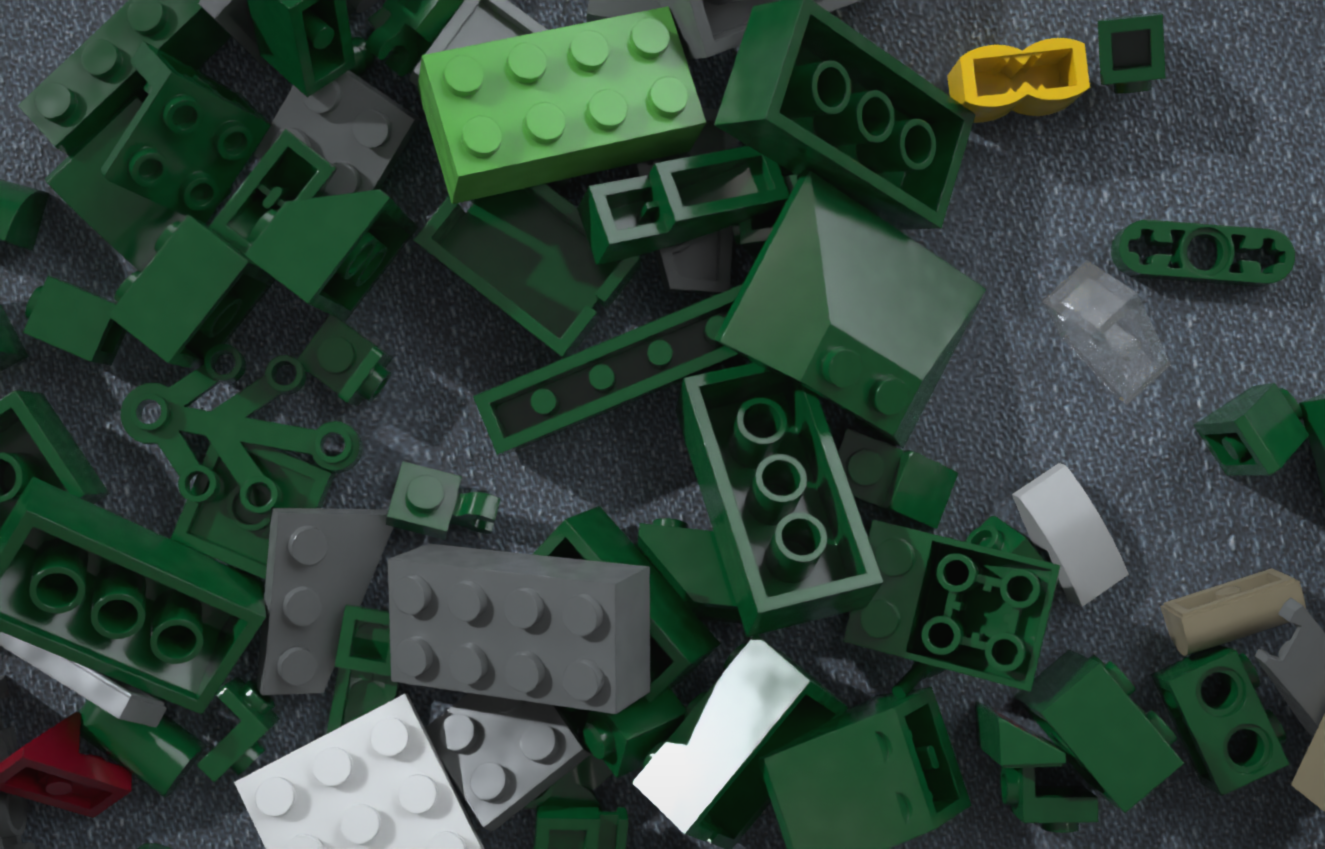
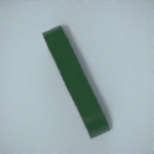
[1111,220,1295,287]

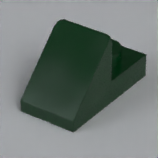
[837,428,958,529]

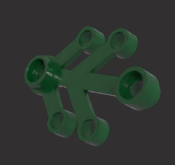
[121,344,363,515]

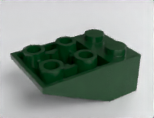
[843,520,1061,692]
[757,687,972,849]

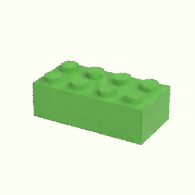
[417,6,706,204]

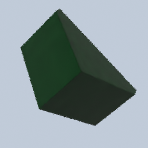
[209,128,337,264]

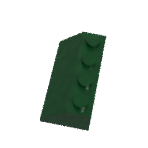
[0,477,266,715]

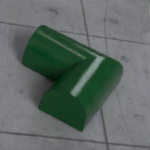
[79,692,207,798]

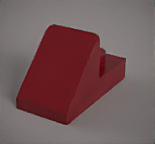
[0,711,132,818]

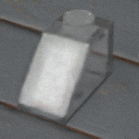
[1042,260,1171,405]

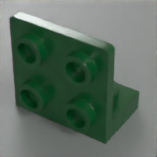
[101,41,271,223]

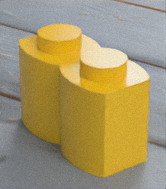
[947,38,1090,123]

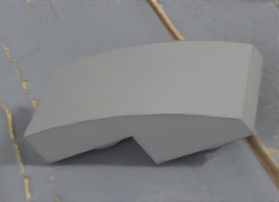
[1012,463,1129,607]

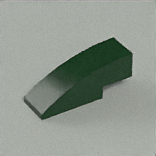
[577,146,790,265]

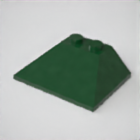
[714,170,986,449]

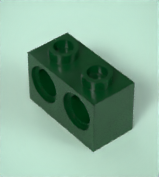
[1150,645,1290,796]

